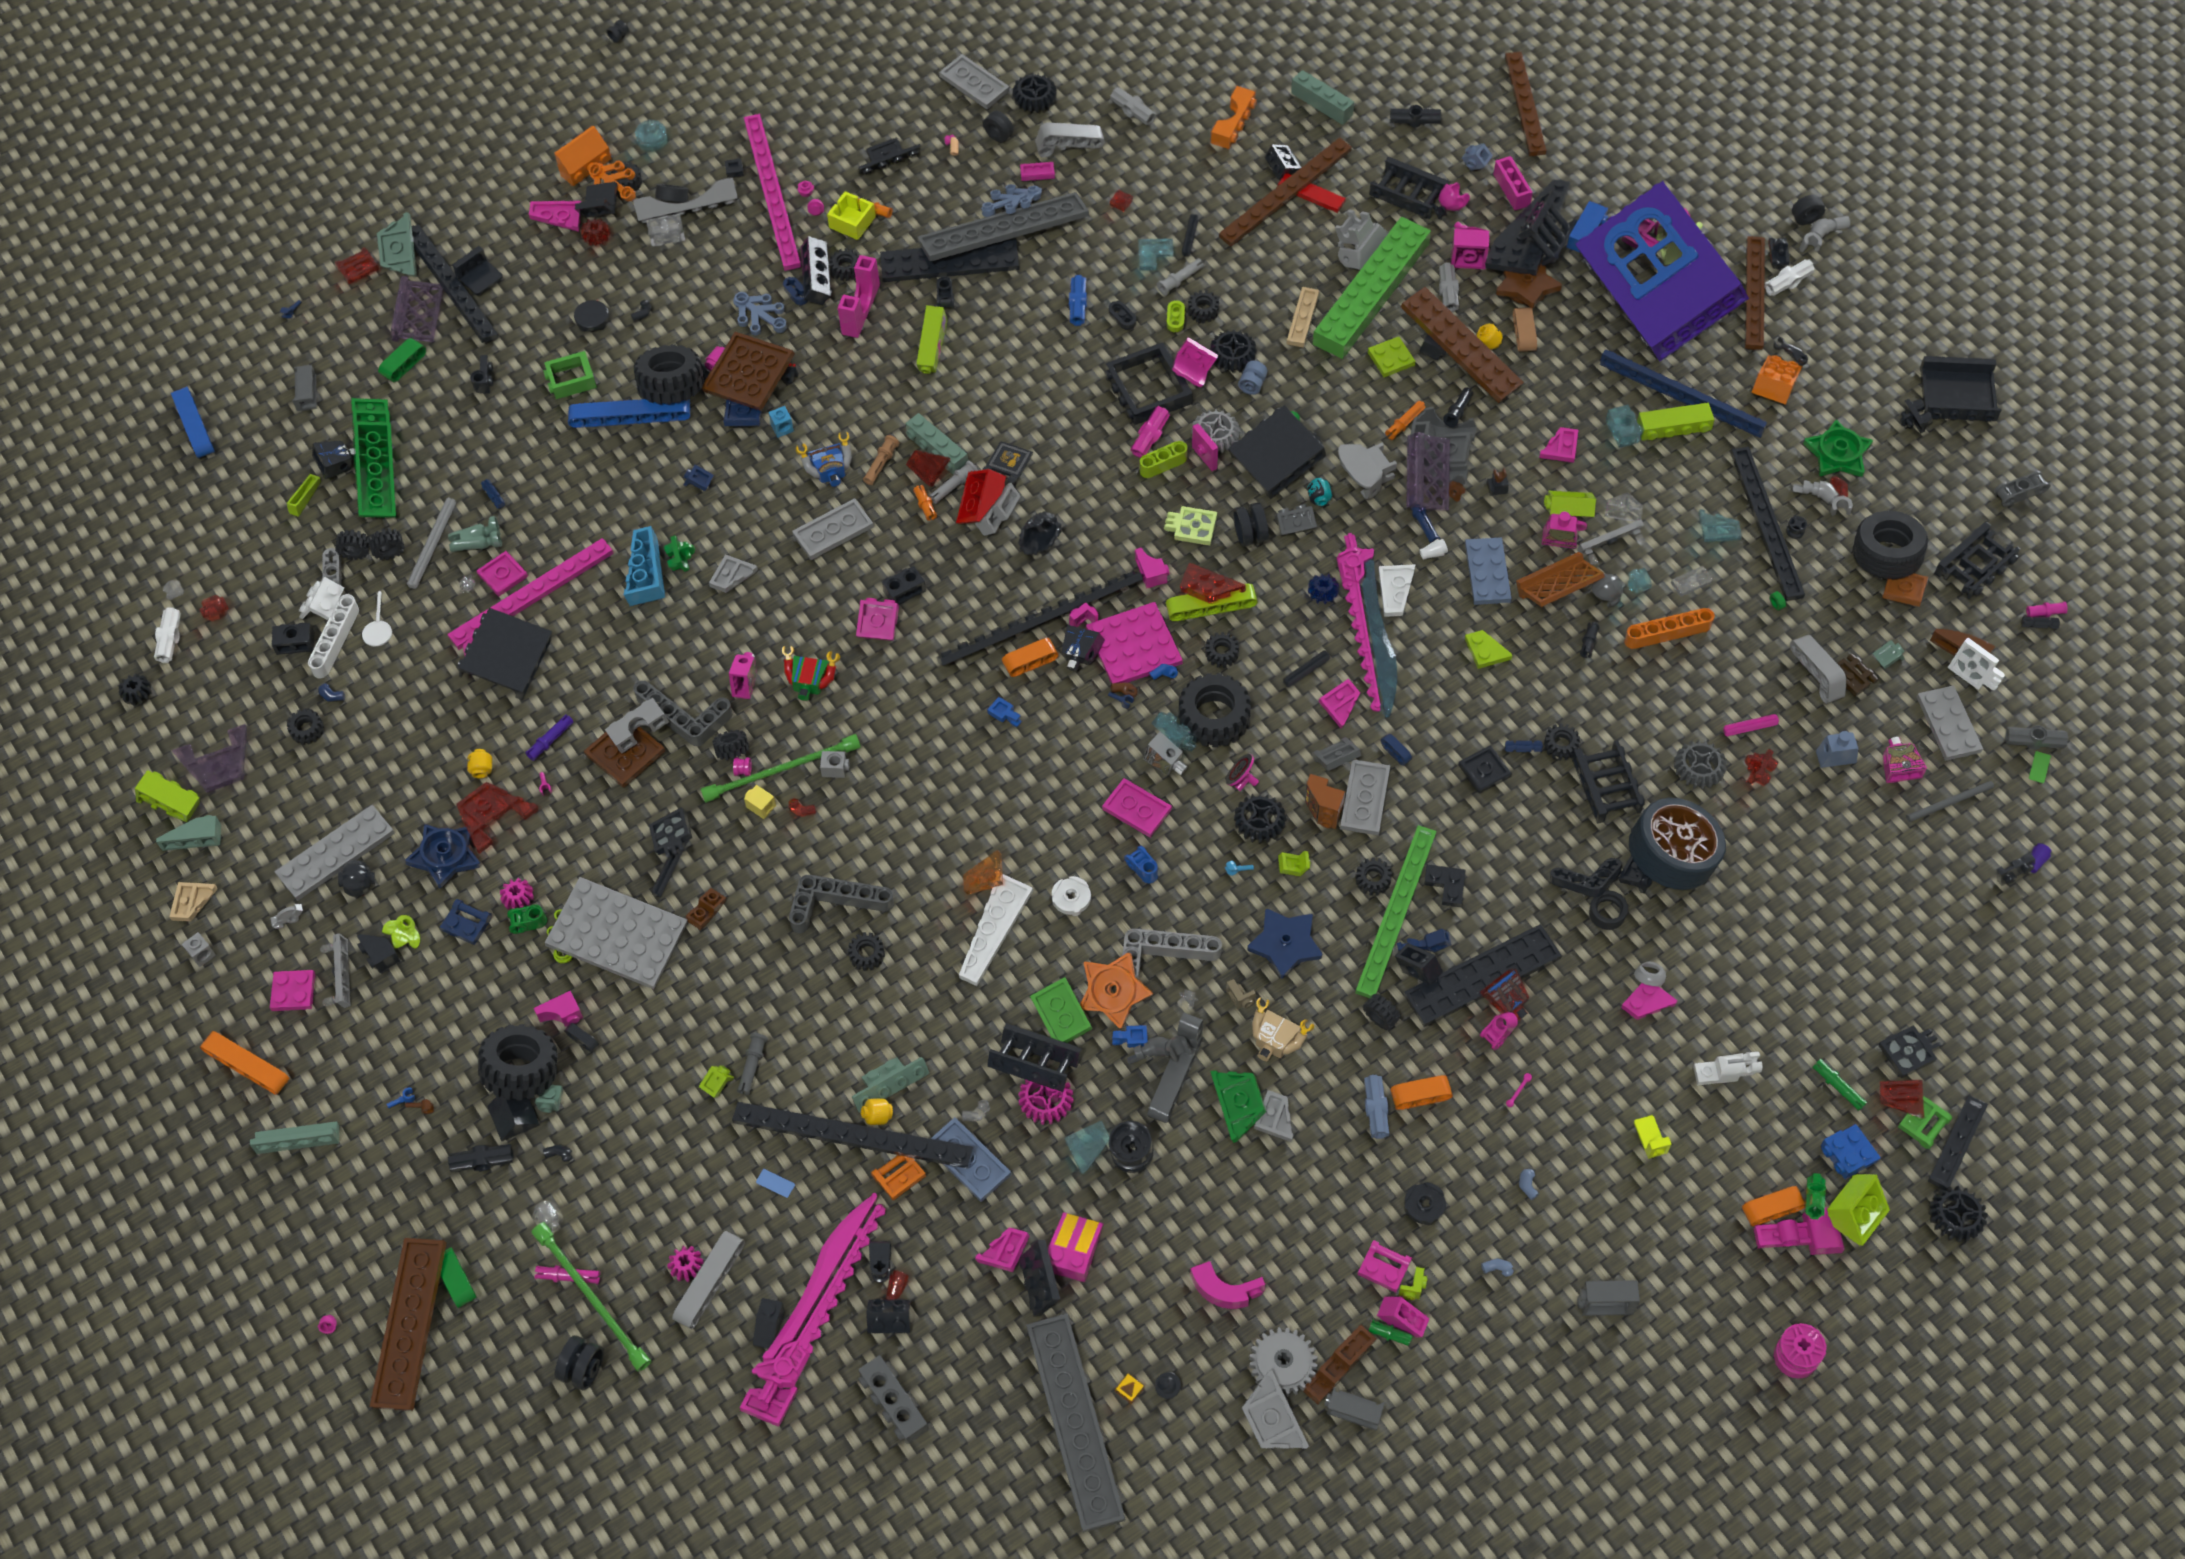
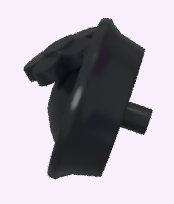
[1155,1372,1181,1399]

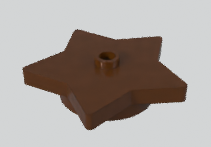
[1496,260,1562,308]

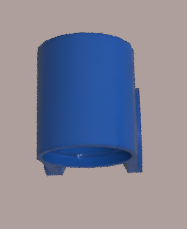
[1124,845,1158,883]

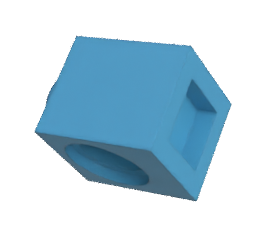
[768,406,794,438]

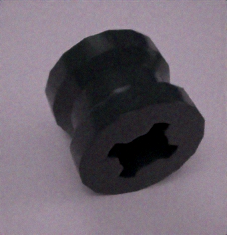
[1786,516,1807,539]

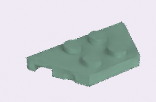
[377,212,417,277]

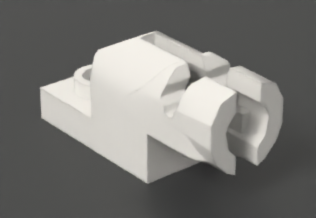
[1693,1052,1762,1085]

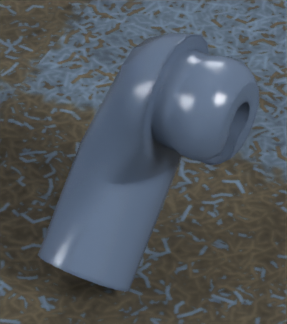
[1519,1169,1539,1200]
[1481,1258,1513,1277]

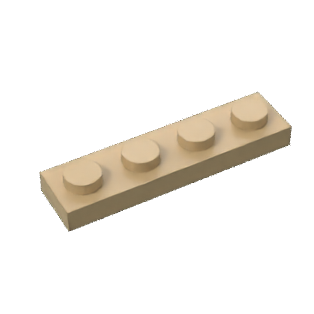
[1287,287,1319,348]

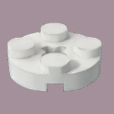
[1052,876,1091,916]

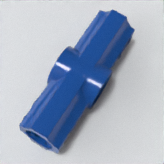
[1069,275,1087,326]

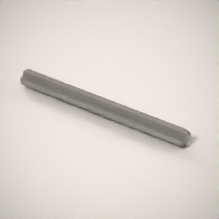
[407,498,456,589]

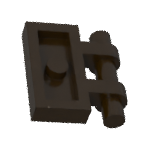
[1837,653,1879,697]

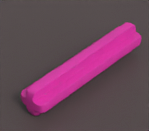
[1723,714,1779,736]

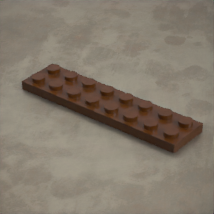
[1400,287,1524,403]
[370,1238,447,1411]

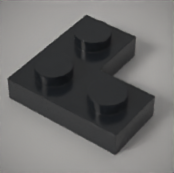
[1424,864,1466,908]

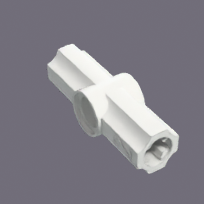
[1764,260,1815,296]
[154,608,181,663]

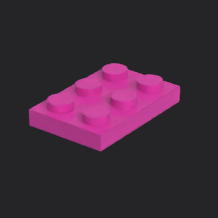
[1102,778,1172,838]

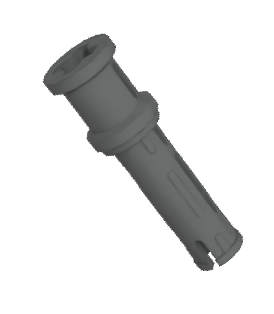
[737,1033,768,1095]

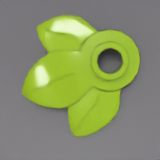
[382,915,420,949]

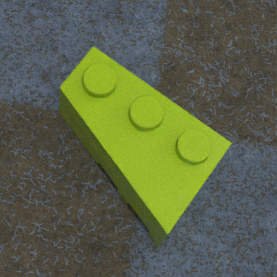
[135,770,200,822]

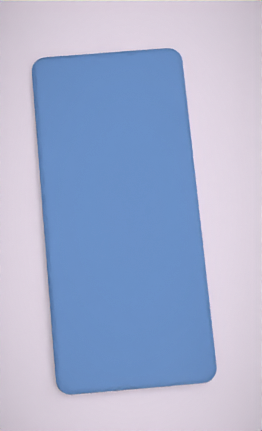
[756,1169,795,1198]

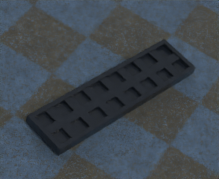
[880,239,1019,282]
[1404,924,1562,1027]

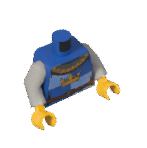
[795,432,852,487]

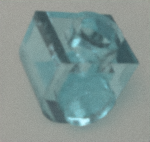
[1628,568,1652,593]

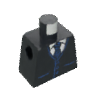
[312,441,354,479]
[1062,625,1105,672]

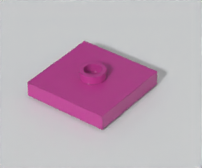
[1192,423,1218,471]

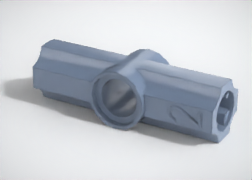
[1364,1075,1389,1139]

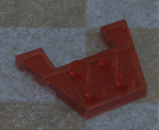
[456,782,538,854]

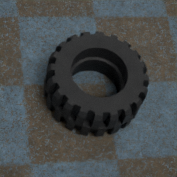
[633,344,704,405]
[1178,673,1251,747]
[478,1024,558,1101]

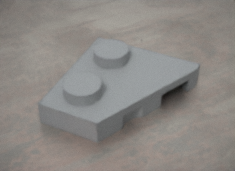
[1254,1090,1293,1142]

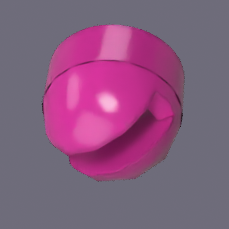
[318,1315,337,1334]

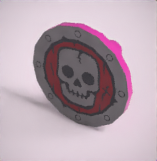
[1226,754,1259,792]

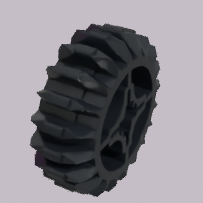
[1012,73,1057,114]
[1210,329,1257,373]
[1234,793,1286,843]
[1928,1185,1988,1243]

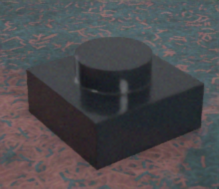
[724,158,744,178]

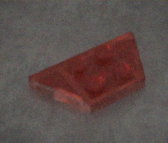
[1180,563,1246,603]

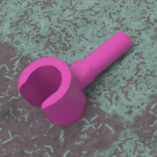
[539,772,552,796]

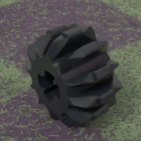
[118,673,152,706]

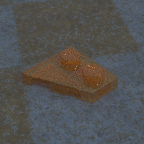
[963,850,1003,895]

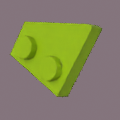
[1465,630,1512,669]

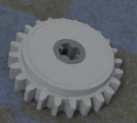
[1249,1327,1318,1397]

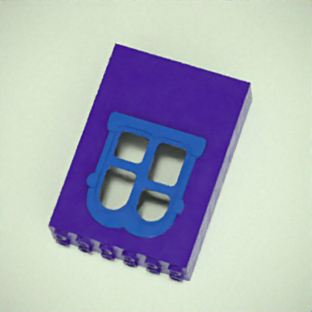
[1575,181,1749,362]

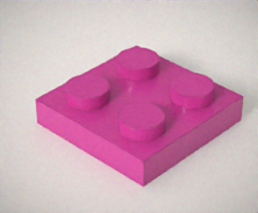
[270,970,315,1011]

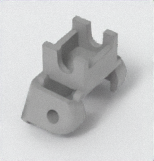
[1335,210,1388,270]
[1338,443,1397,499]

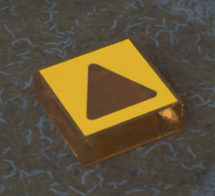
[1115,1373,1145,1404]

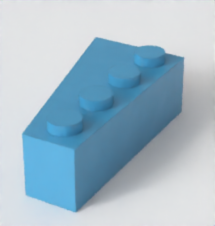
[624,526,666,606]

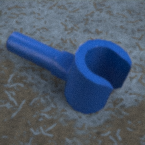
[387,1088,415,1108]

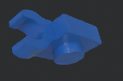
[987,697,1022,727]
[1112,1026,1148,1048]

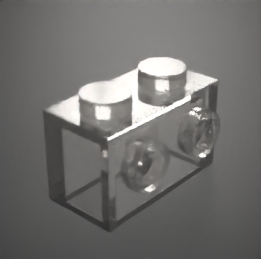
[646,214,685,246]

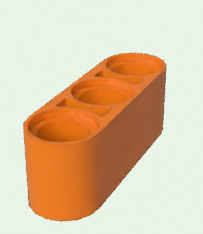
[1002,638,1059,677]
[1390,1075,1453,1110]
[1742,1186,1806,1227]

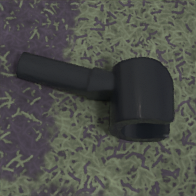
[1431,203,1447,220]

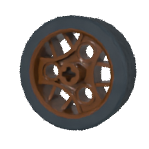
[1629,798,1726,890]

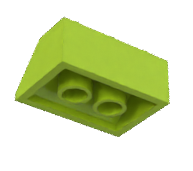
[1827,1174,1890,1246]

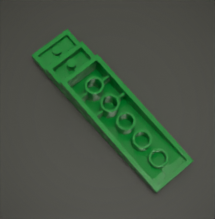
[351,398,396,518]

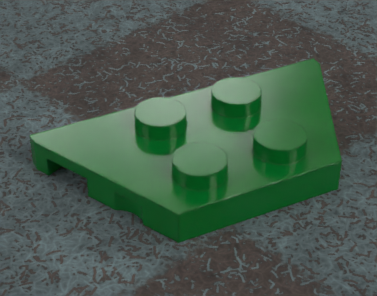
[1210,1070,1266,1143]

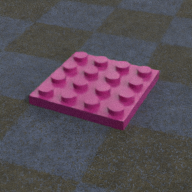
[1086,602,1183,683]

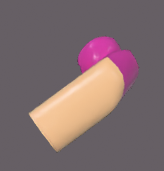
[945,135,959,156]

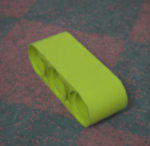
[1140,441,1188,478]

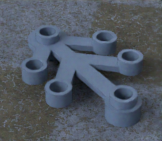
[981,184,1042,217]
[733,292,787,336]

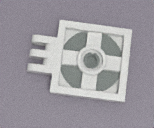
[1948,638,2005,690]

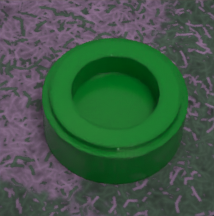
[1769,591,1786,611]

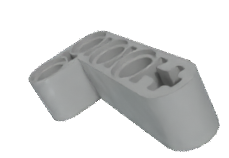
[1035,123,1105,157]
[1790,635,1846,704]

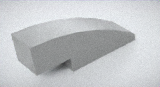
[974,483,1021,536]

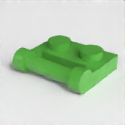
[1898,1095,1952,1149]

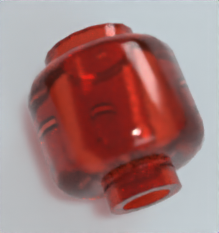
[199,595,229,621]

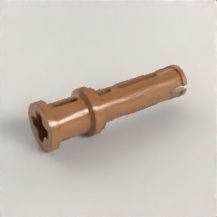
[863,435,900,485]

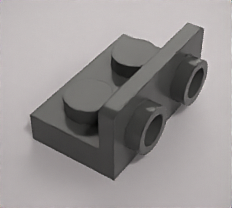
[1274,504,1317,536]

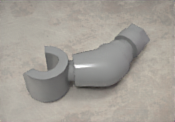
[1799,216,1850,252]
[1793,480,1853,517]

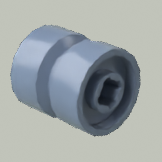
[1238,361,1268,395]

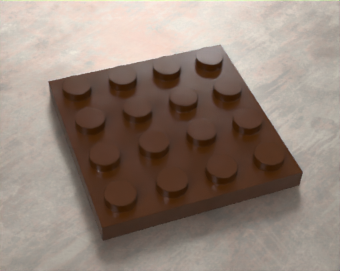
[701,332,795,411]

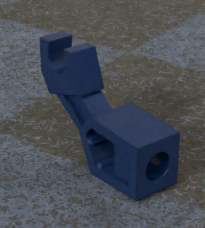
[1397,929,1452,952]

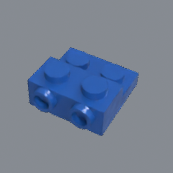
[1821,1124,1881,1179]

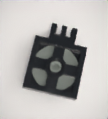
[649,807,692,859]
[1878,1025,1942,1079]

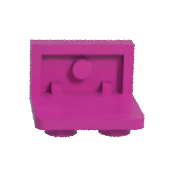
[1172,337,1218,387]

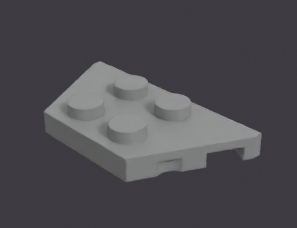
[1241,1370,1309,1448]

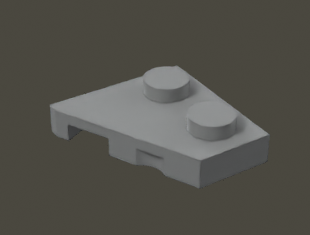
[709,555,758,593]

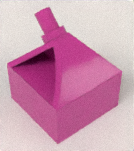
[1451,221,1489,269]

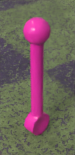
[1506,1073,1532,1107]

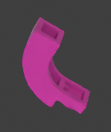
[1190,1261,1265,1309]

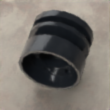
[1108,1121,1154,1173]

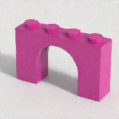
[838,255,880,338]

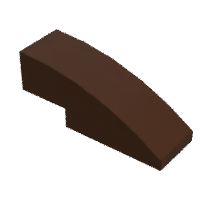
[1930,629,1995,656]

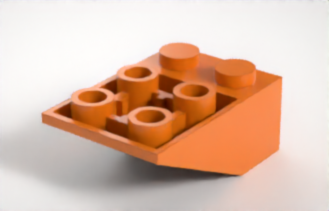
[1752,355,1802,404]

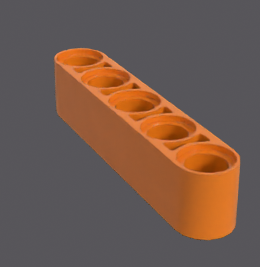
[1624,608,1715,649]
[200,1031,290,1095]

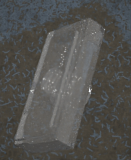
[1671,566,1713,597]

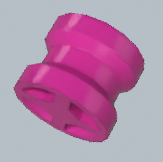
[733,757,752,777]

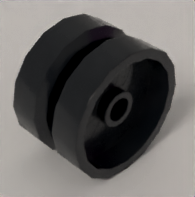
[1233,502,1269,547]
[555,1335,604,1391]

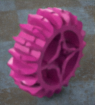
[1018,1080,1073,1125]

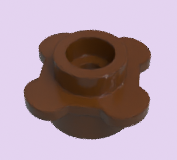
[1445,481,1466,502]

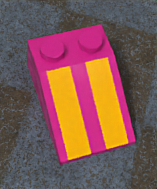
[1048,1212,1103,1282]

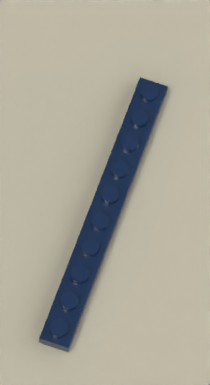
[1600,349,1767,438]

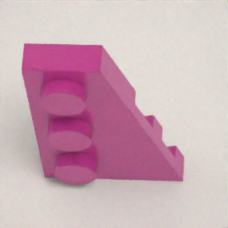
[529,201,581,231]

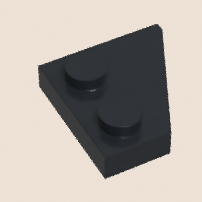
[1996,853,2035,886]

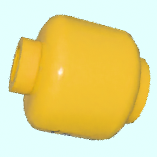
[1476,323,1503,350]
[467,749,493,779]
[861,1098,893,1125]

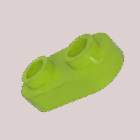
[1167,300,1185,332]

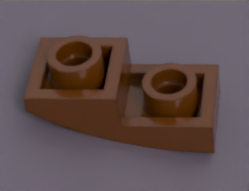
[685,888,726,930]

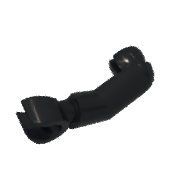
[1773,337,1808,366]

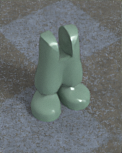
[448,516,502,552]

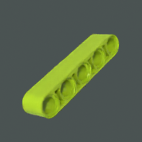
[1165,583,1258,621]

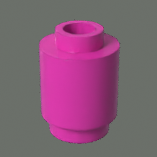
[705,346,725,371]

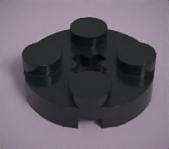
[1404,1182,1446,1225]

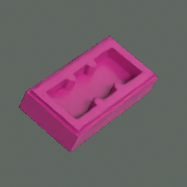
[1020,162,1055,181]

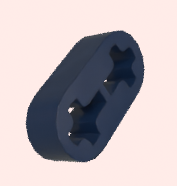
[783,277,808,305]
[1380,734,1412,766]

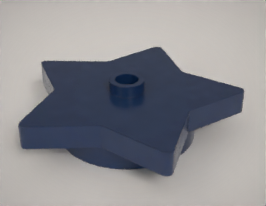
[405,824,480,888]
[1247,909,1323,979]

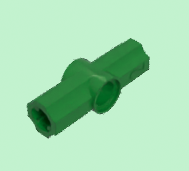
[1805,1173,1826,1220]

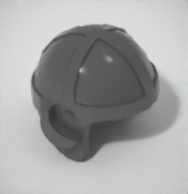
[1592,574,1623,608]

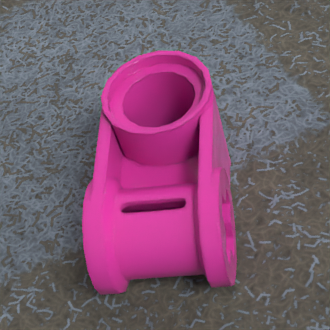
[1480,1012,1518,1050]

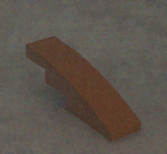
[1302,1325,1377,1405]

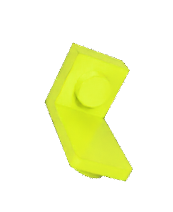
[1634,1115,1671,1159]

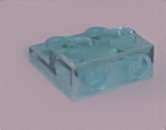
[1151,712,1196,752]

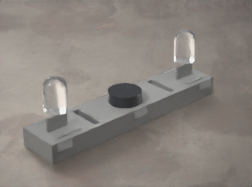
[1577,519,1645,565]
[320,933,351,1008]

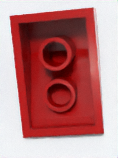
[956,469,1006,524]

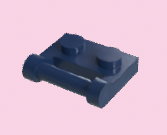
[440,899,492,945]

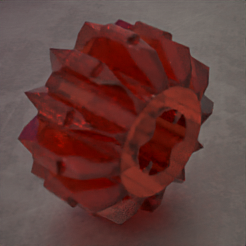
[581,217,610,247]

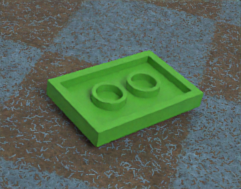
[1030,977,1093,1043]

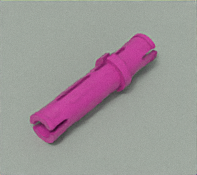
[534,1266,600,1284]

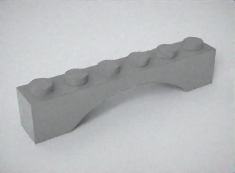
[633,177,738,223]

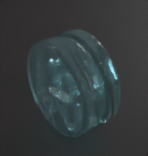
[635,120,668,152]

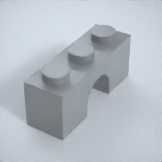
[605,698,669,754]

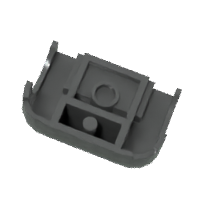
[1407,407,1477,486]

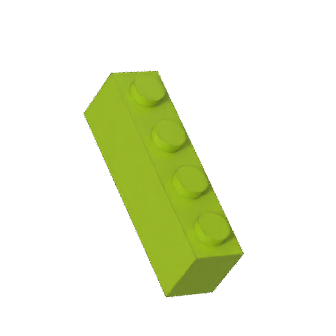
[1636,403,1714,440]

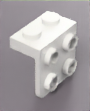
[299,577,344,620]

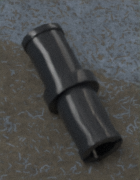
[1580,622,1599,658]

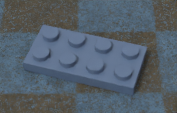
[1465,537,1512,605]
[931,1117,1011,1202]

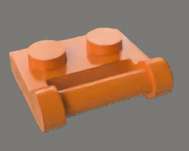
[871,1155,926,1201]

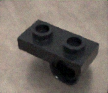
[470,355,493,394]

